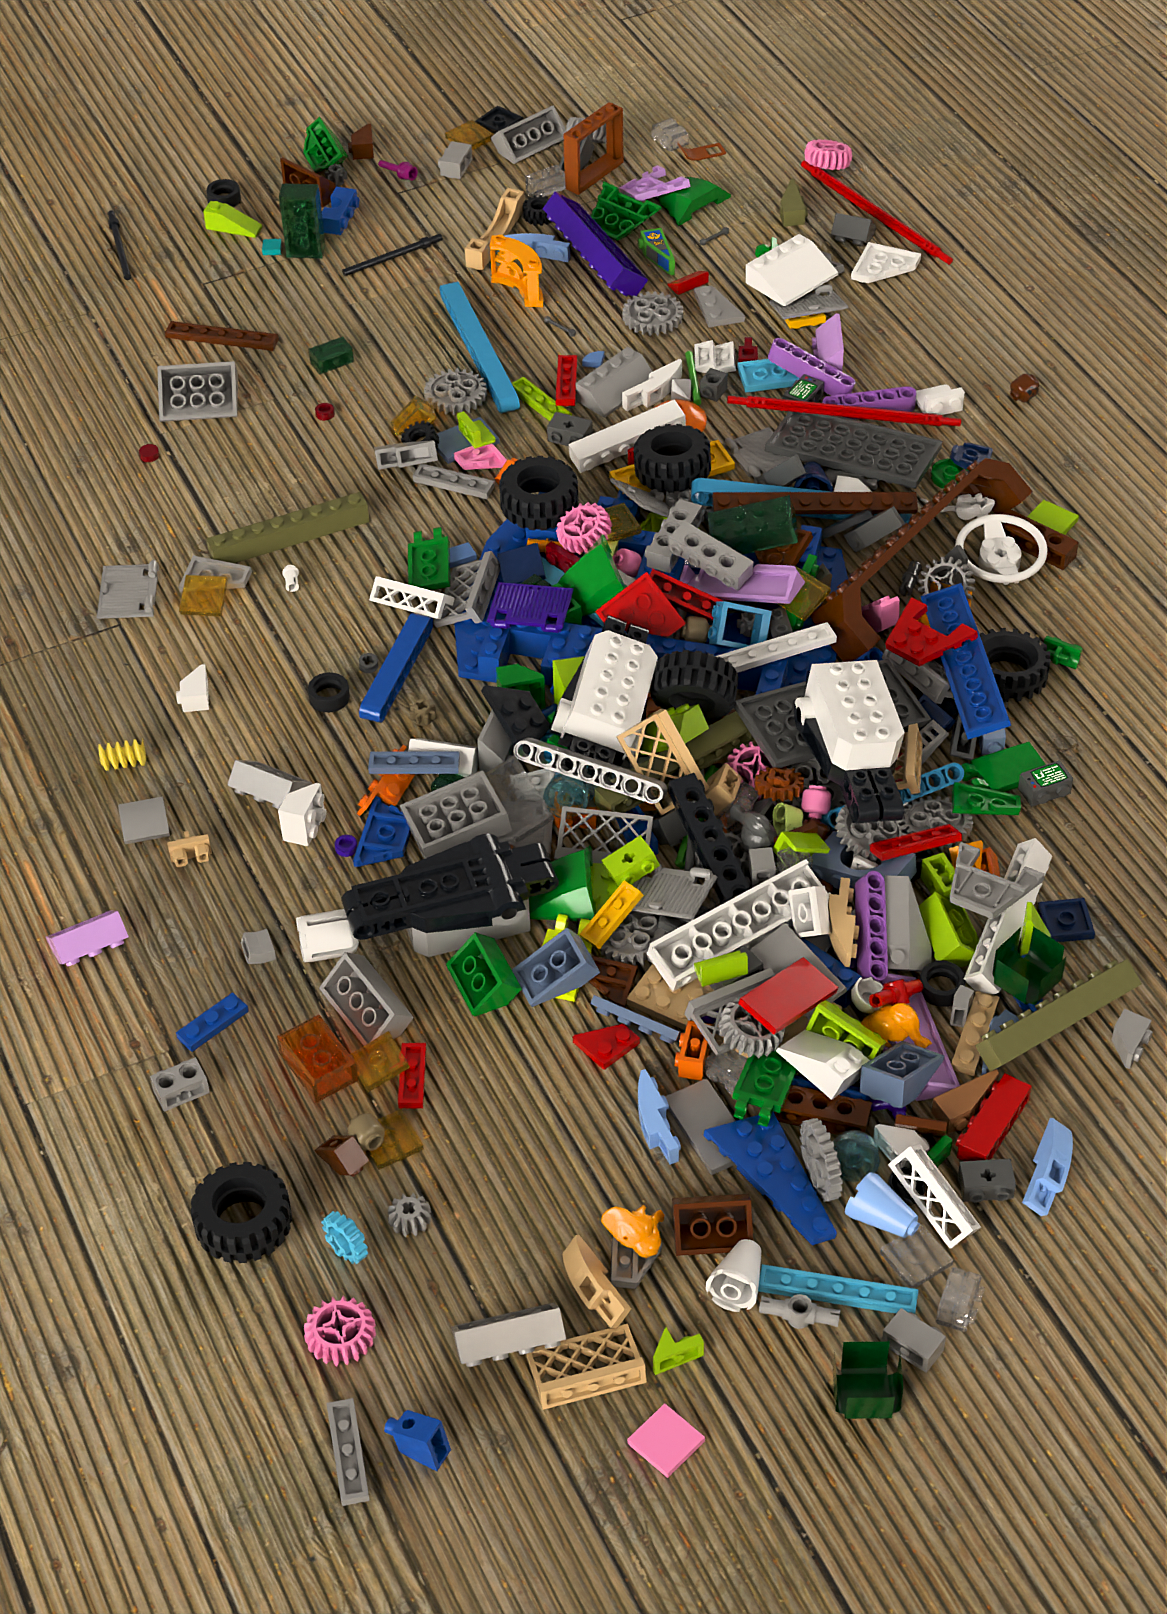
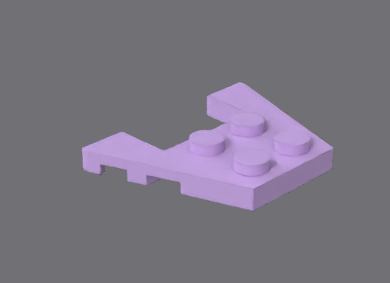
[619,165,690,202]

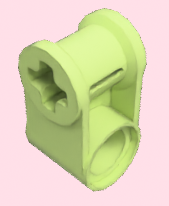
[772,802,803,836]

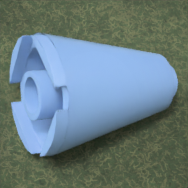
[845,1172,920,1238]

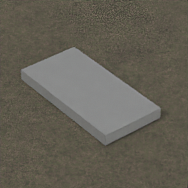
[750,923,847,1020]
[665,1078,736,1175]

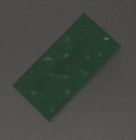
[279,183,326,259]
[708,495,798,554]

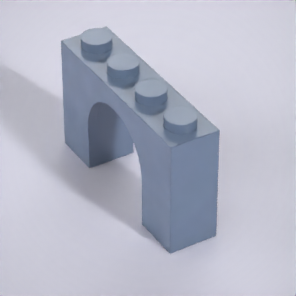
[808,831,917,894]

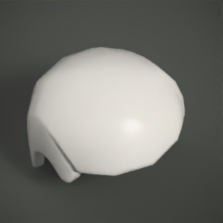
[851,977,883,1013]

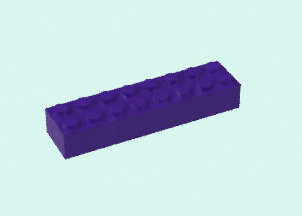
[543,191,648,297]

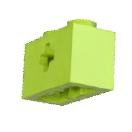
[601,835,660,887]
[920,852,955,899]

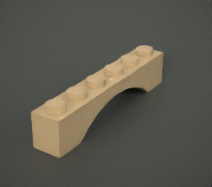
[465,188,525,270]

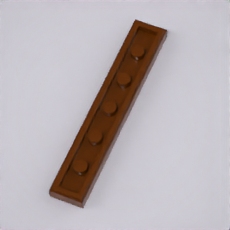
[165,321,279,351]

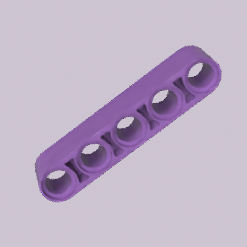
[768,338,855,396]
[822,387,916,420]
[854,871,888,982]

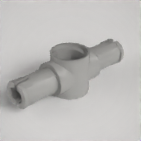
[759,1294,841,1329]

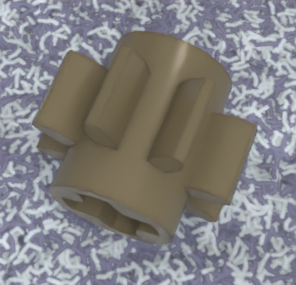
[409,699,436,726]

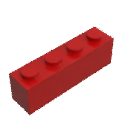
[649,568,723,624]
[956,1073,1032,1161]

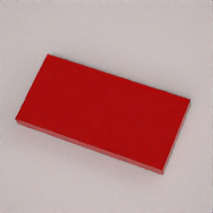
[738,957,839,1035]

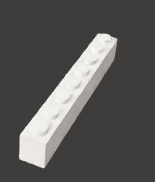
[964,838,1052,995]

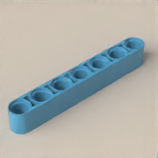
[820,763,964,832]

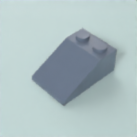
[512,928,600,1007]
[860,1041,944,1108]

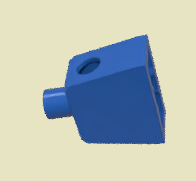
[384,1410,451,1471]

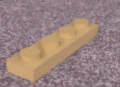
[951,991,1000,1076]

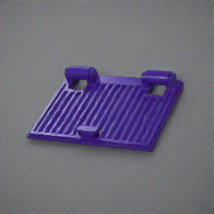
[487,582,574,633]

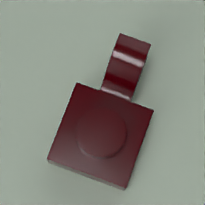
[738,337,758,362]

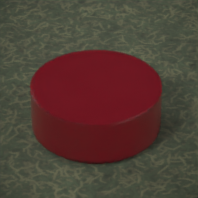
[315,403,335,421]
[139,444,160,462]

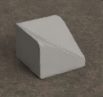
[671,379,691,401]

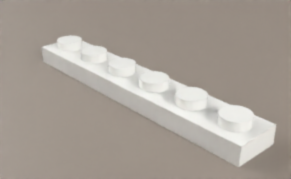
[715,622,837,673]

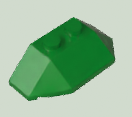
[303,116,348,173]

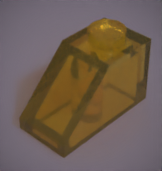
[391,396,437,436]

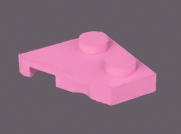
[454,443,507,470]

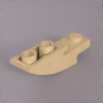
[828,877,859,968]
[562,1235,631,1328]

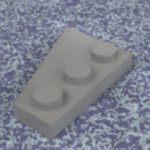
[694,285,745,328]

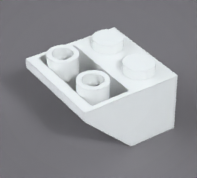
[278,783,327,846]

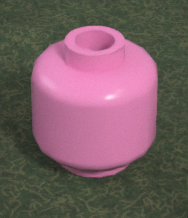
[612,548,642,577]
[801,785,832,819]

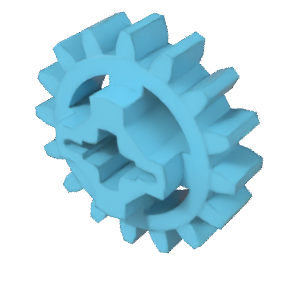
[321,1211,368,1264]

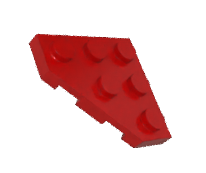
[595,572,686,637]

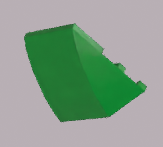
[656,177,731,226]
[591,182,662,241]
[558,534,627,617]
[529,845,596,921]

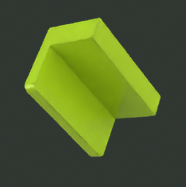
[457,411,496,449]
[772,831,830,857]
[694,950,748,987]

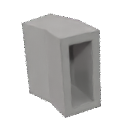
[241,929,276,964]
[950,985,974,1027]

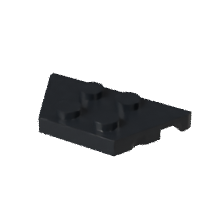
[481,685,551,755]

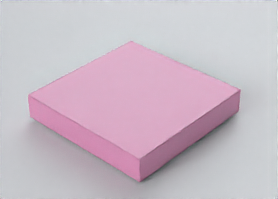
[627,1403,705,1478]

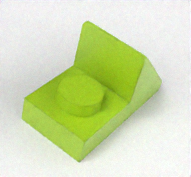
[653,1327,704,1375]

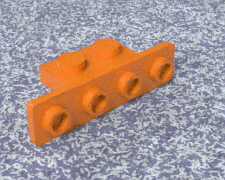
[356,745,415,816]

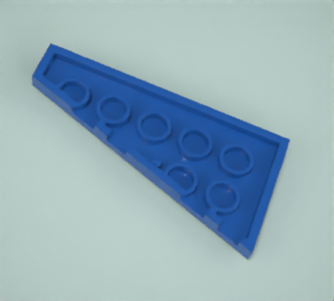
[703,1112,837,1245]

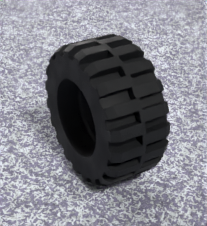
[633,424,711,493]
[499,456,578,531]
[651,650,739,720]
[190,1162,292,1263]

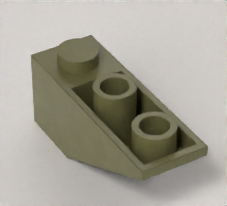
[780,178,808,227]

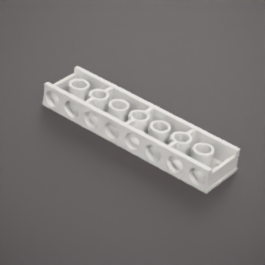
[647,859,831,992]

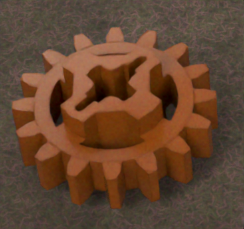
[755,766,804,802]

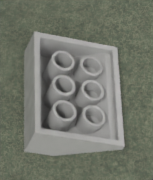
[157,361,238,422]
[400,770,512,859]

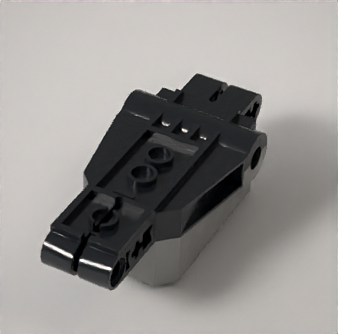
[341,833,559,957]

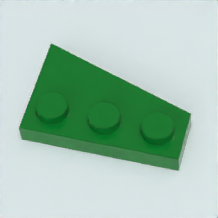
[952,782,1021,815]

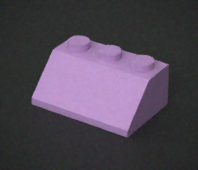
[812,314,844,371]
[46,910,128,967]

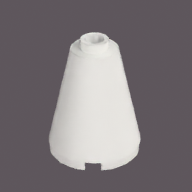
[706,1239,762,1312]

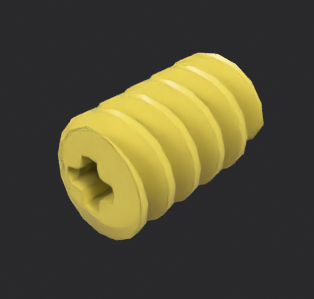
[98,738,146,771]

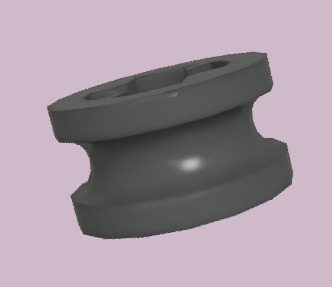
[359,653,378,673]

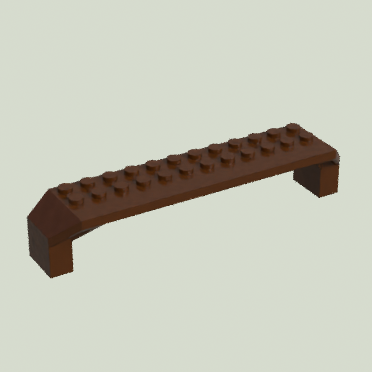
[810,458,1033,662]

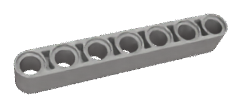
[514,738,668,804]

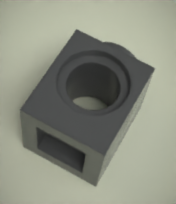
[700,368,728,402]

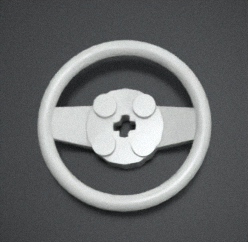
[955,514,1048,585]

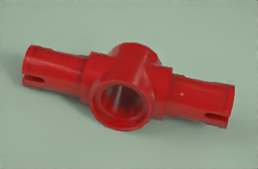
[869,979,923,1008]

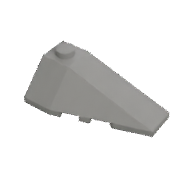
[884,876,932,972]

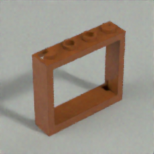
[563,102,624,195]

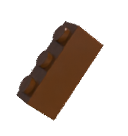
[280,157,336,208]
[672,1194,753,1256]

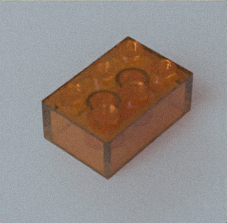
[276,1015,358,1103]

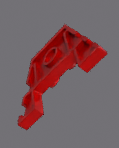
[885,597,978,667]

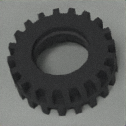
[979,628,1051,702]

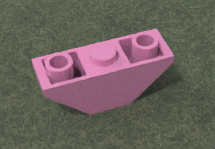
[862,595,899,633]

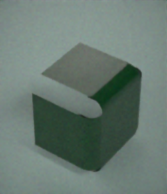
[992,926,1066,1005]
[833,1341,904,1419]

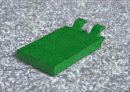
[408,527,451,590]
[961,742,1046,792]
[732,1049,798,1127]

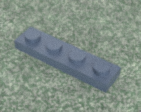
[368,751,460,774]
[590,995,682,1045]

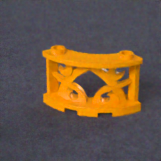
[490,235,543,307]

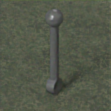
[699,227,729,246]
[544,316,576,337]

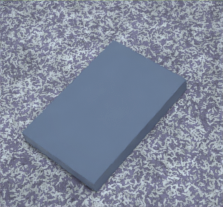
[436,417,500,464]

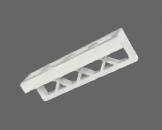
[369,576,455,619]
[888,1144,981,1249]

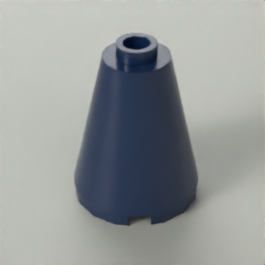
[793,461,833,492]

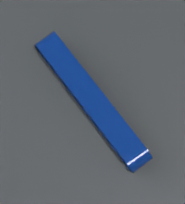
[359,613,433,723]

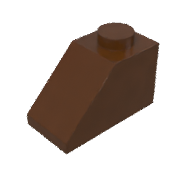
[348,124,374,160]
[315,1135,369,1177]

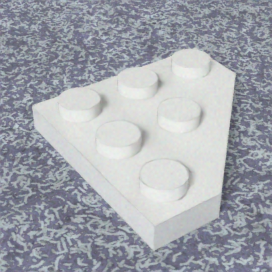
[851,242,921,283]

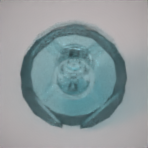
[543,774,590,819]
[833,1130,880,1182]

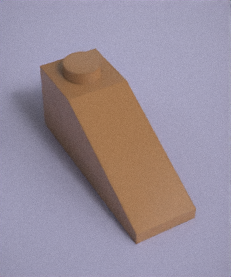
[931,1069,999,1134]

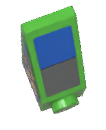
[638,228,675,275]

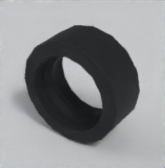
[206,179,241,207]
[308,672,350,713]
[920,960,966,1007]

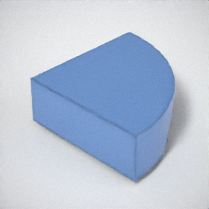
[582,351,605,368]

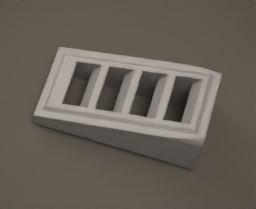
[920,720,949,766]

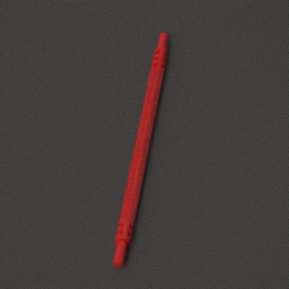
[801,160,953,265]
[727,396,961,427]

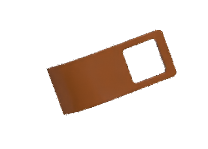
[677,142,726,161]

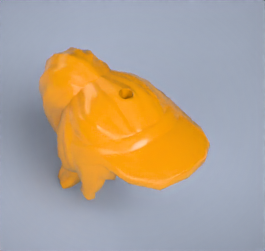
[861,1003,932,1048]
[601,1205,665,1258]

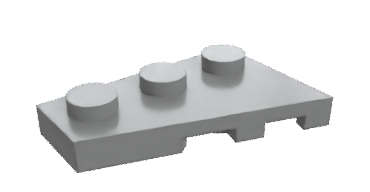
[178,556,252,592]

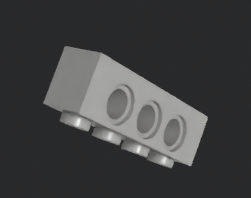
[644,499,702,573]
[669,521,753,591]

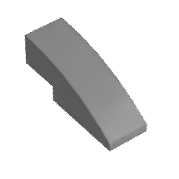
[374,440,438,470]

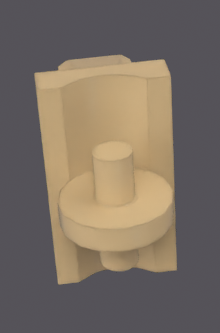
[167,831,212,867]

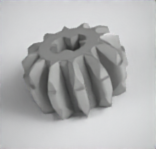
[388,1192,431,1238]

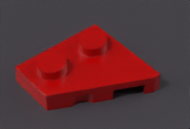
[573,1023,640,1070]

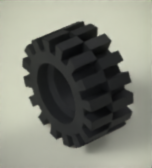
[523,195,552,226]
[401,421,440,449]

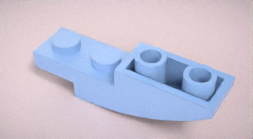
[497,233,570,262]
[638,1069,681,1165]
[1022,1118,1073,1216]

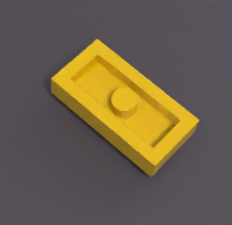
[784,313,826,329]

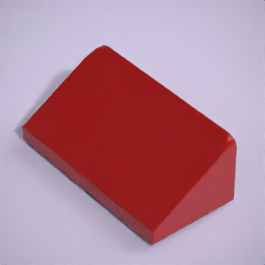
[668,271,709,295]

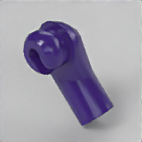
[870,1099,907,1119]

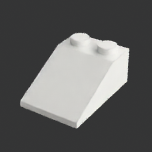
[776,1030,870,1100]

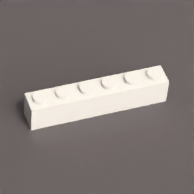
[568,399,686,473]

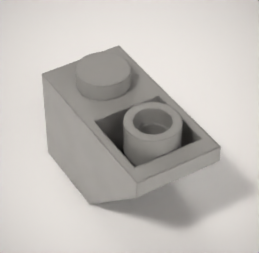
[1112,1009,1153,1069]

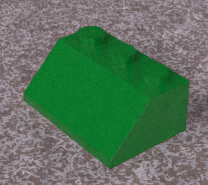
[446,932,522,1016]

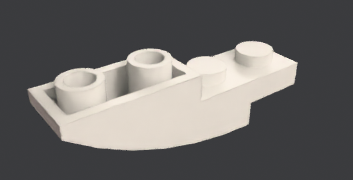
[622,359,682,411]

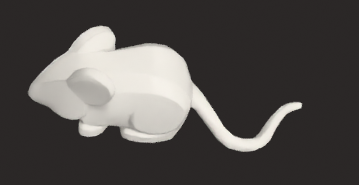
[920,493,995,520]

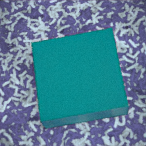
[262,239,282,255]

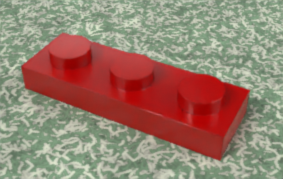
[398,1043,427,1109]

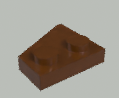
[588,955,638,1008]

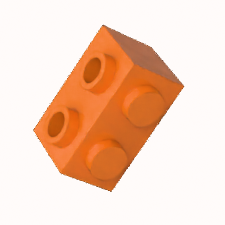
[674,1021,712,1081]

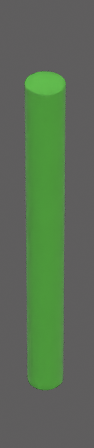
[685,351,701,405]

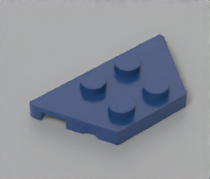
[353,796,411,867]

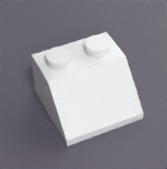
[789,886,831,938]

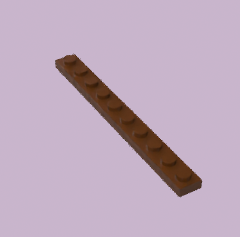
[712,492,918,514]

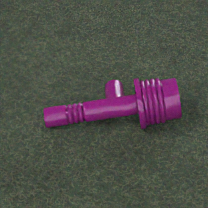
[378,160,418,181]

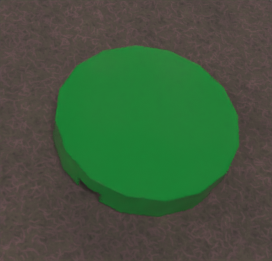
[931,458,967,489]

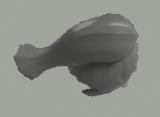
[729,804,778,855]

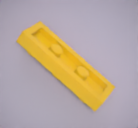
[579,880,644,949]

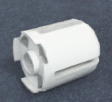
[296,909,359,963]

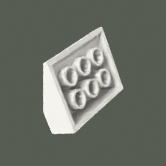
[746,234,838,306]

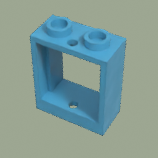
[708,601,772,649]

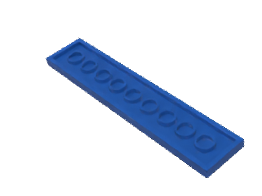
[920,583,1011,740]

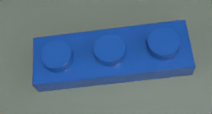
[176,992,249,1052]

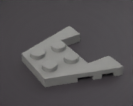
[950,842,1045,919]

